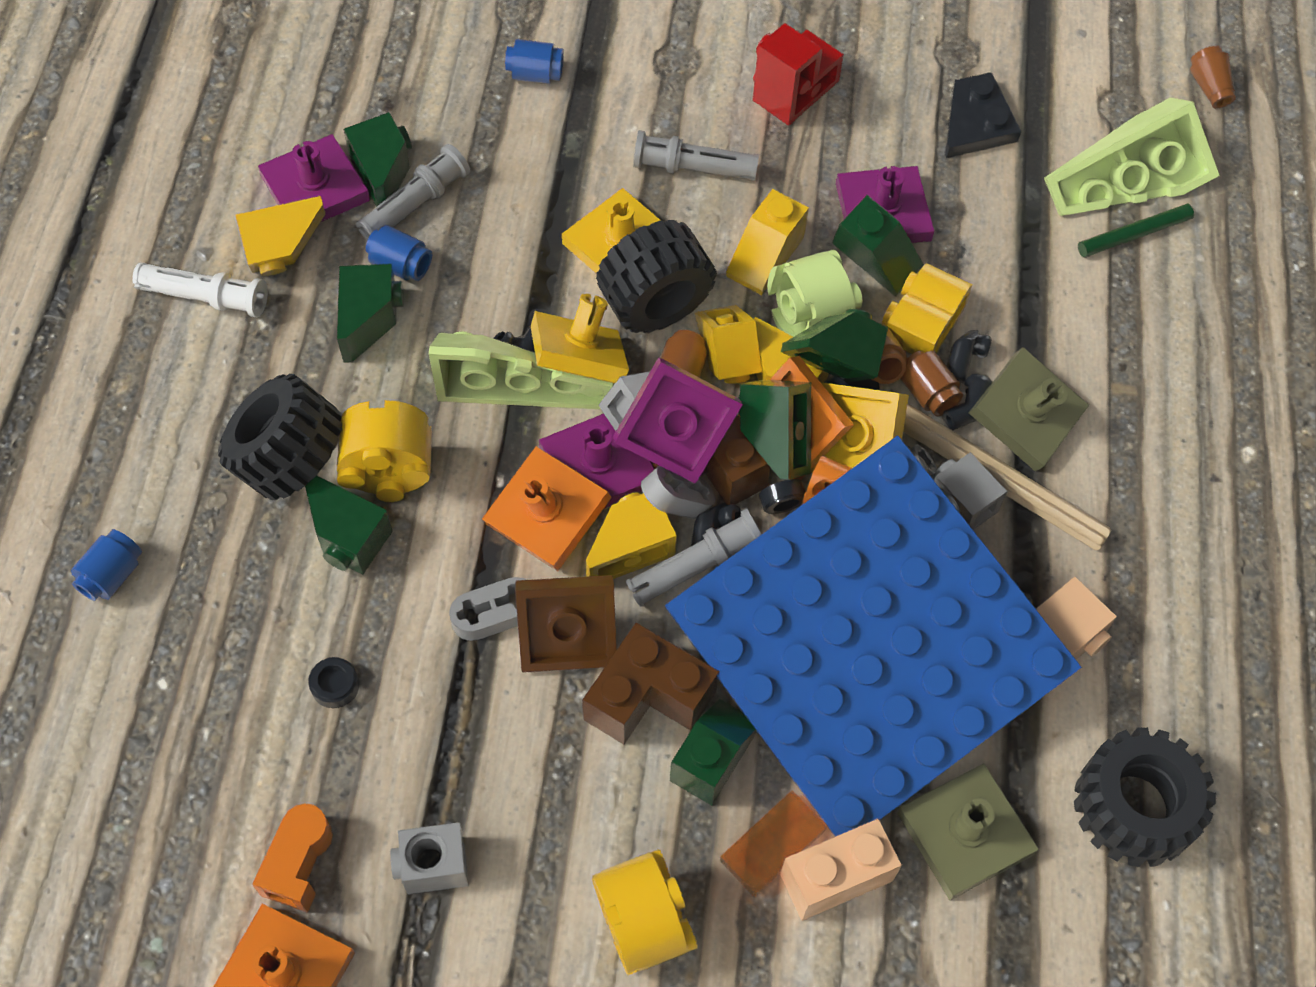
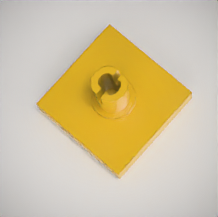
[562,188,664,273]
[530,294,629,383]
[811,383,909,473]

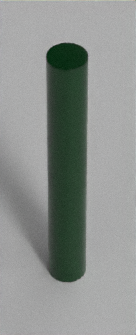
[1078,203,1194,258]

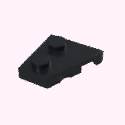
[944,72,1021,158]

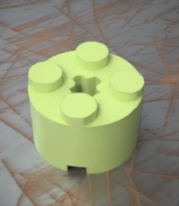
[767,250,863,337]

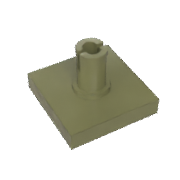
[969,347,1089,472]
[897,763,1039,900]

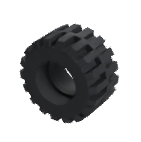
[596,220,717,333]
[218,373,342,500]
[1074,728,1216,867]

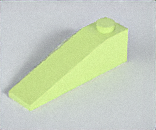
[1044,97,1220,216]
[429,331,613,409]

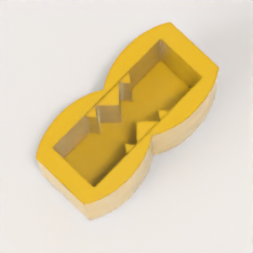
[882,263,973,354]

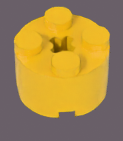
[337,400,432,502]
[592,849,698,975]

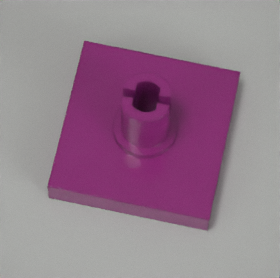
[258,134,370,223]
[835,166,934,243]
[613,357,743,484]
[539,414,654,509]

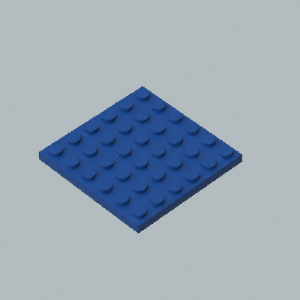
[665,435,1082,837]

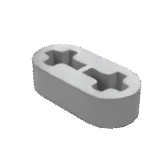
[641,466,715,519]
[449,577,526,641]

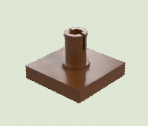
[515,575,617,673]

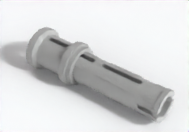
[633,130,759,181]
[356,144,470,240]
[626,508,762,607]

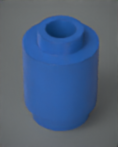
[505,39,564,84]
[366,225,432,281]
[70,529,142,601]

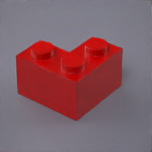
[753,23,844,126]

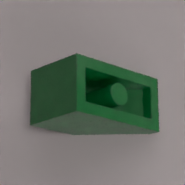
[343,112,412,208]
[832,195,924,297]
[337,264,404,363]
[781,309,888,382]
[738,379,811,480]
[305,475,393,575]
[670,699,757,806]

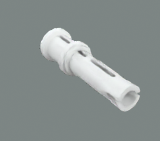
[132,262,268,318]

